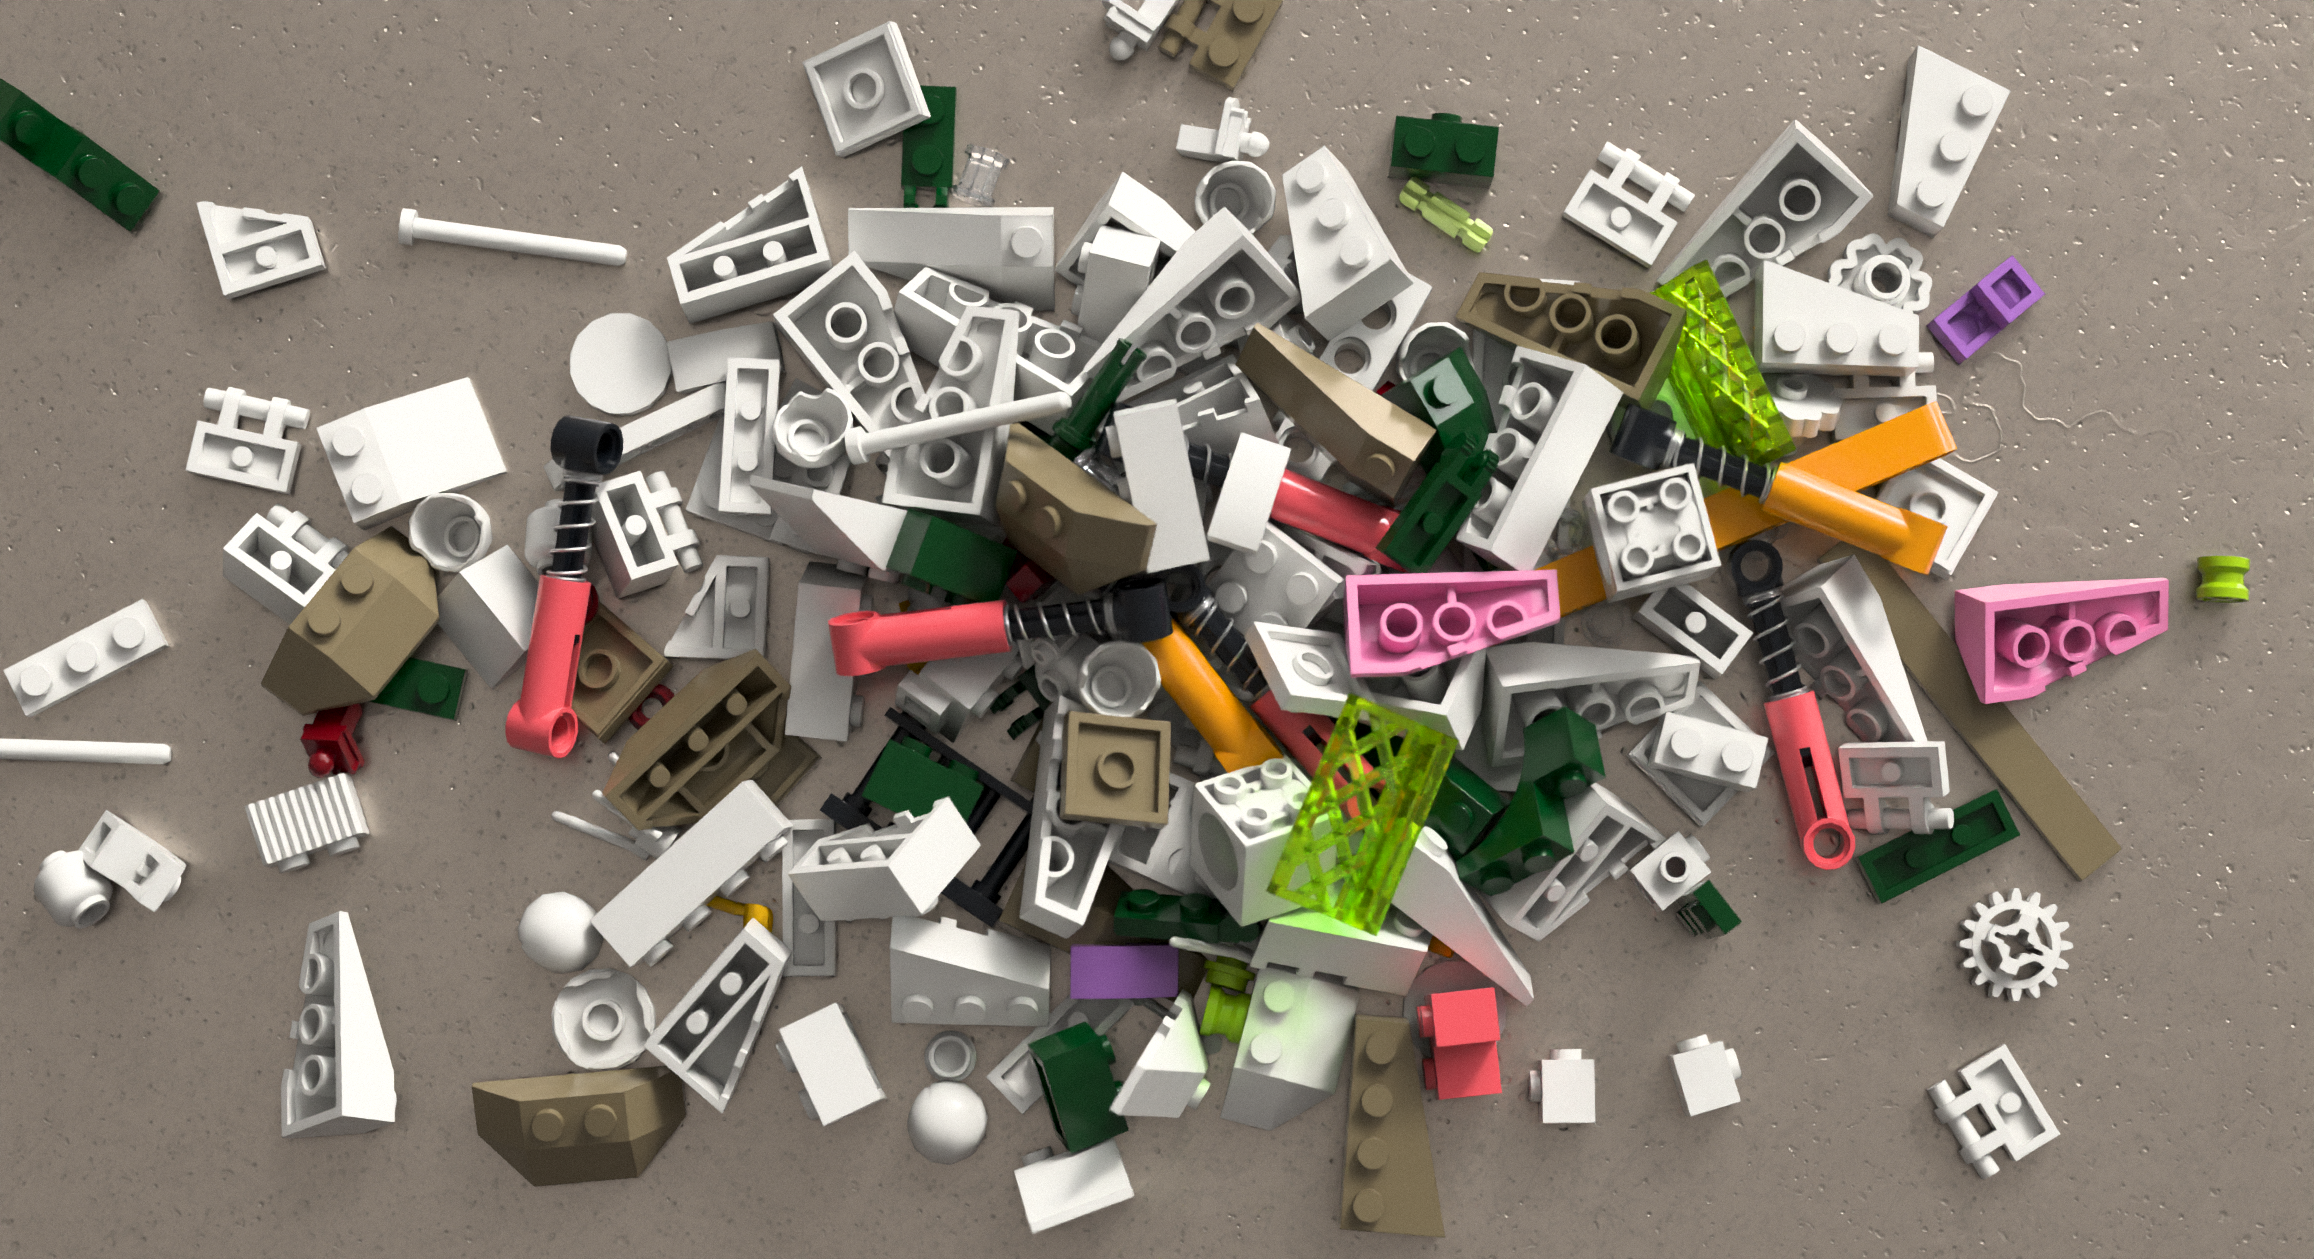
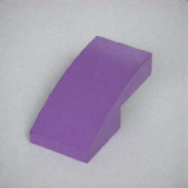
[1926,255,2045,365]
[1070,943,1179,999]

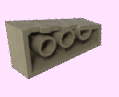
[1338,1013,1445,1238]

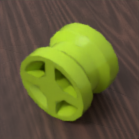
[2196,556,2250,603]
[1199,984,1252,1044]

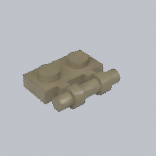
[1158,0,1283,92]

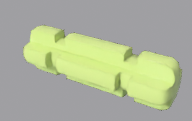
[1399,177,1493,253]

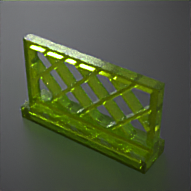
[1650,259,1797,484]
[1266,693,1459,936]

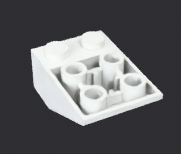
[1108,772,1215,898]

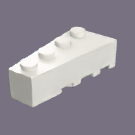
[894,266,1108,436]
[1456,346,1623,571]
[1019,695,1121,939]

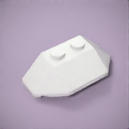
[1220,962,1360,1131]

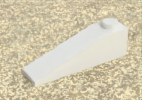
[1657,119,1874,314]
[1084,206,1302,402]
[773,251,925,460]
[882,305,1019,527]
[281,911,397,1138]
[1110,989,1211,1118]

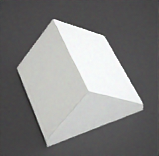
[437,545,539,690]

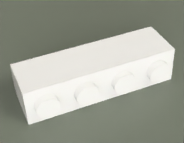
[589,780,793,967]

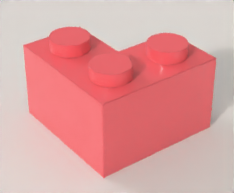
[1416,987,1502,1100]

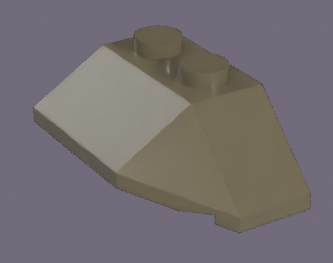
[995,423,1157,595]
[261,526,440,716]
[602,649,792,831]
[472,1066,686,1187]

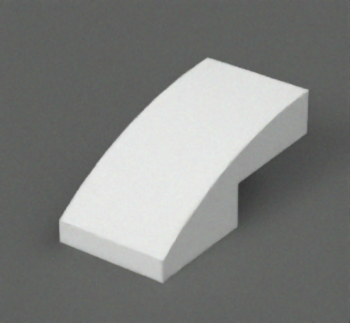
[667,321,785,394]
[1206,433,1291,556]

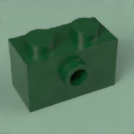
[1388,113,1499,189]
[886,508,1018,606]
[861,735,985,824]
[1027,1021,1129,1154]

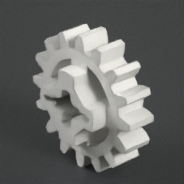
[1956,888,2073,1002]

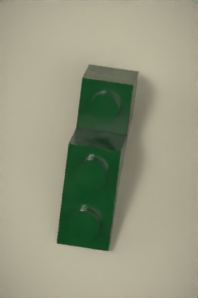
[0,78,160,232]
[1456,706,1606,896]

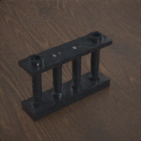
[820,707,1034,929]

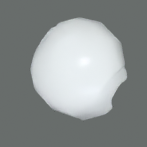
[1194,161,1276,235]
[1396,322,1474,383]
[772,388,853,468]
[408,493,493,573]
[1076,639,1161,718]
[518,892,604,974]
[907,1080,988,1165]

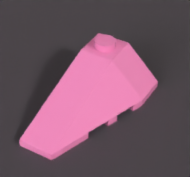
[1343,570,1560,678]
[1955,578,2169,704]

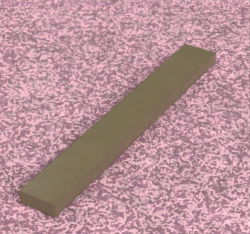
[1817,541,2122,882]

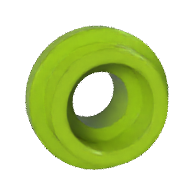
[1203,955,1255,993]

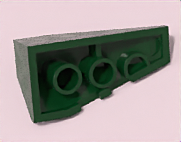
[1380,346,1498,572]
[1328,716,1511,861]

